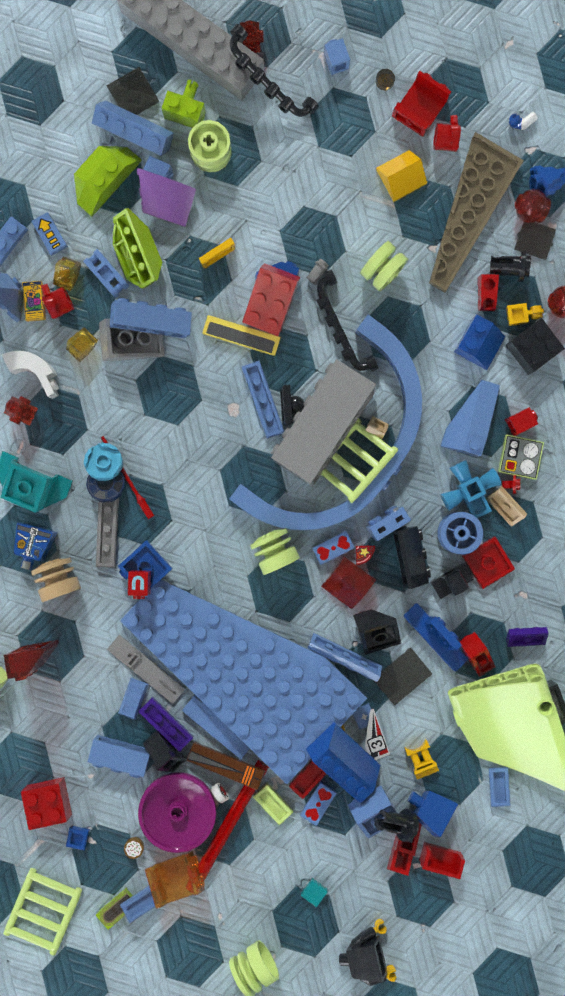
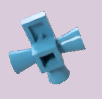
[440,459,501,518]

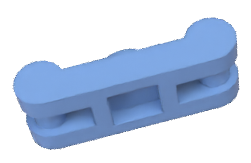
[83,249,130,299]

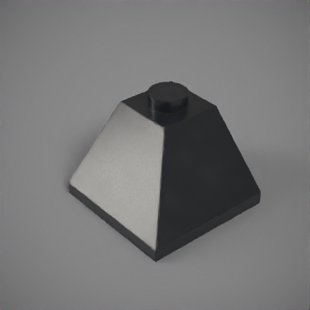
[353,609,401,655]

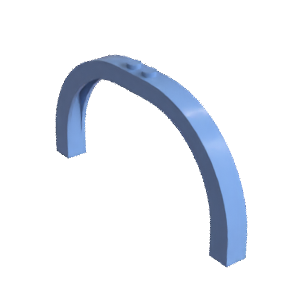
[229,314,422,530]

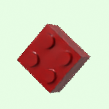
[21,777,72,830]

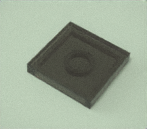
[106,67,159,115]

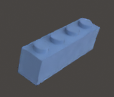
[92,100,174,156]
[110,298,192,339]

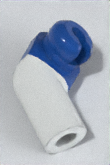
[509,112,538,130]

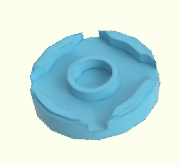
[84,443,123,481]

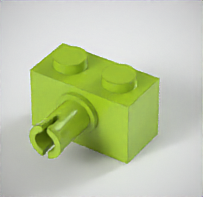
[161,80,206,128]

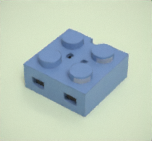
[366,506,411,541]

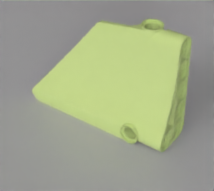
[448,664,565,791]

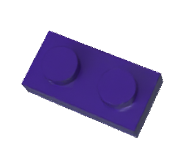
[506,627,549,647]

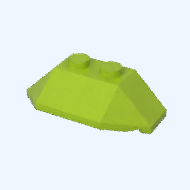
[74,146,142,217]
[112,208,163,289]

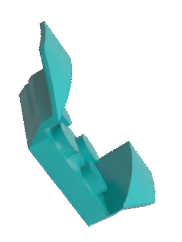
[0,451,73,513]

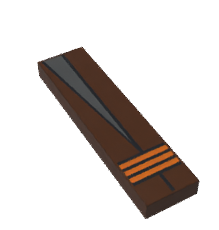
[187,742,265,790]

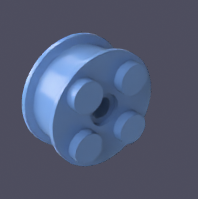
[437,512,483,555]

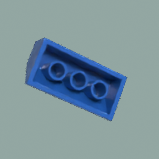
[306,722,381,804]

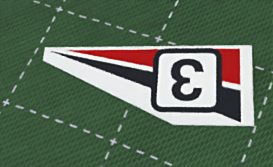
[365,709,390,760]

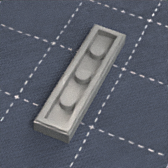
[96,498,119,568]

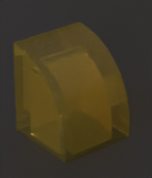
[53,256,81,291]
[66,327,98,362]

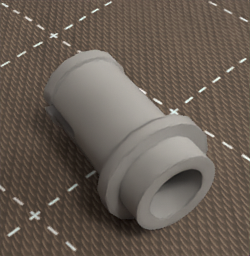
[306,259,329,285]

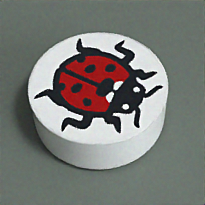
[212,782,229,803]

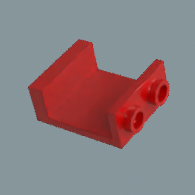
[392,70,451,137]

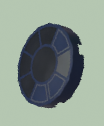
[86,471,125,503]

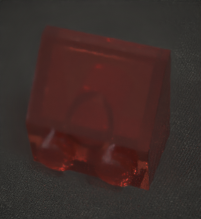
[321,556,376,609]

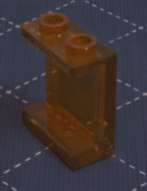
[145,851,205,909]

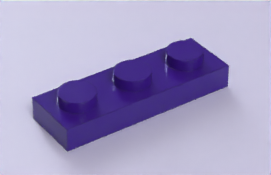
[138,696,194,752]

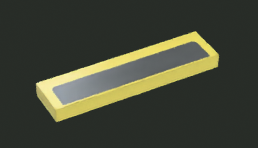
[202,315,281,356]

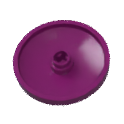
[138,772,216,853]

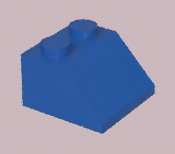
[454,314,506,370]

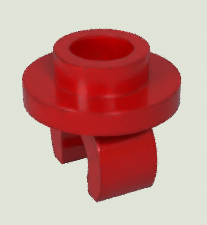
[502,475,521,494]

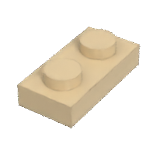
[486,486,527,527]

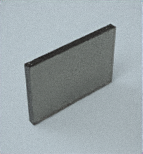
[375,647,432,706]

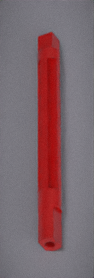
[186,760,269,893]

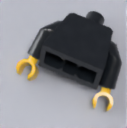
[339,919,397,986]

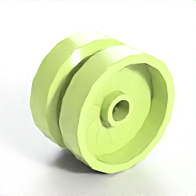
[188,120,232,172]
[360,241,409,292]

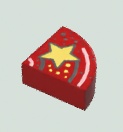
[355,545,375,565]

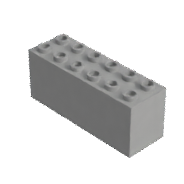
[271,359,376,487]

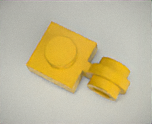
[506,303,544,326]

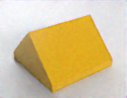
[376,150,427,202]

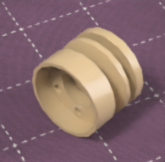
[31,558,81,602]

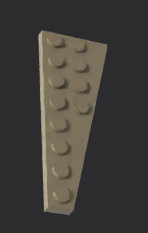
[429,132,524,293]

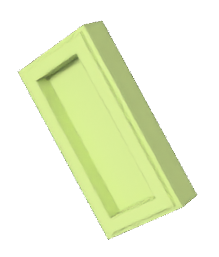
[253,783,293,825]

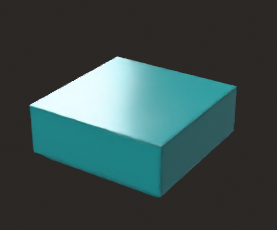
[301,878,328,907]

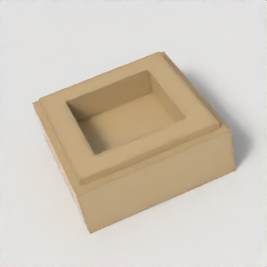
[366,416,389,439]

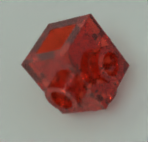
[240,20,264,53]
[4,396,38,426]

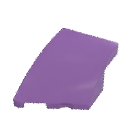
[137,168,196,227]

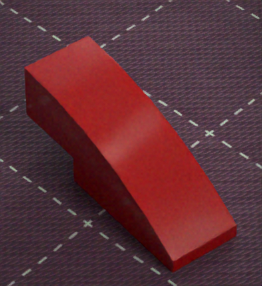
[387,823,422,876]

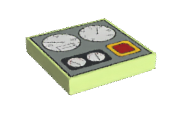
[498,435,544,480]

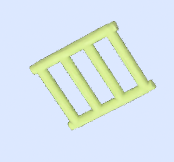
[321,418,398,503]
[3,868,82,955]

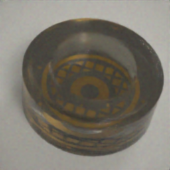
[375,69,395,91]

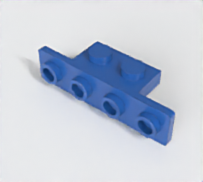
[403,603,468,672]

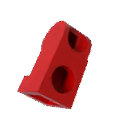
[477,274,499,311]

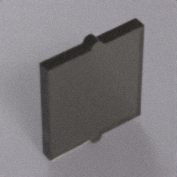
[514,219,556,260]

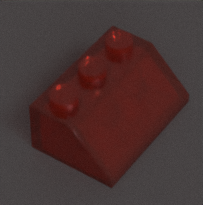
[3,640,59,681]

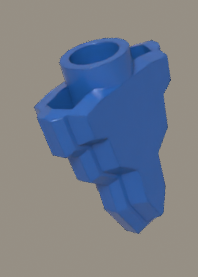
[529,165,565,198]

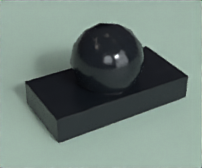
[280,385,305,426]

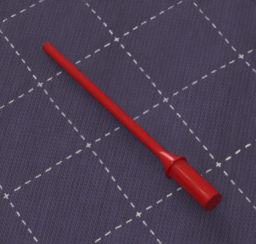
[101,436,155,520]

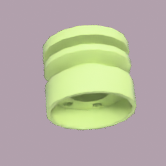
[250,528,300,575]
[229,940,279,996]

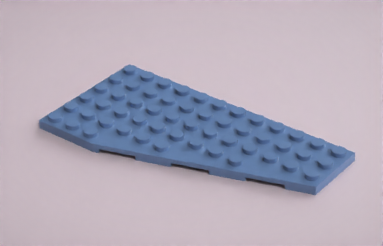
[120,579,367,784]

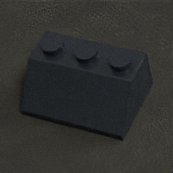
[393,526,431,589]

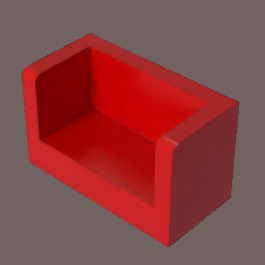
[419,842,465,879]

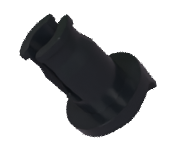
[490,251,531,282]
[375,809,419,843]

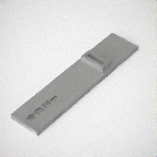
[107,634,185,704]

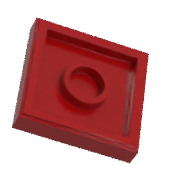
[462,536,515,589]

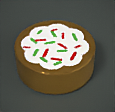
[124,837,144,859]

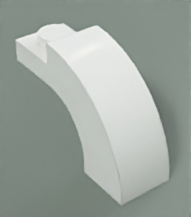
[2,351,59,399]

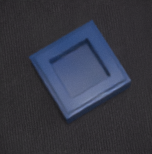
[66,826,90,851]

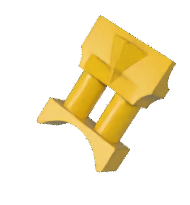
[404,739,439,780]

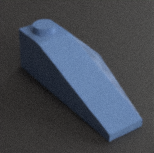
[0,273,23,322]
[440,380,500,458]

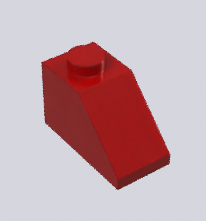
[460,632,496,677]

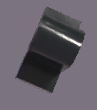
[430,563,474,599]
[143,730,187,772]

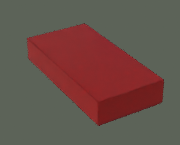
[289,760,326,799]

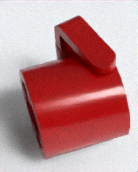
[433,115,461,152]
[40,284,75,319]

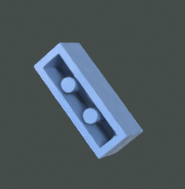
[87,735,151,778]

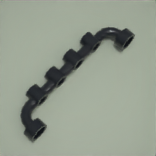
[230,24,319,117]
[316,269,379,372]

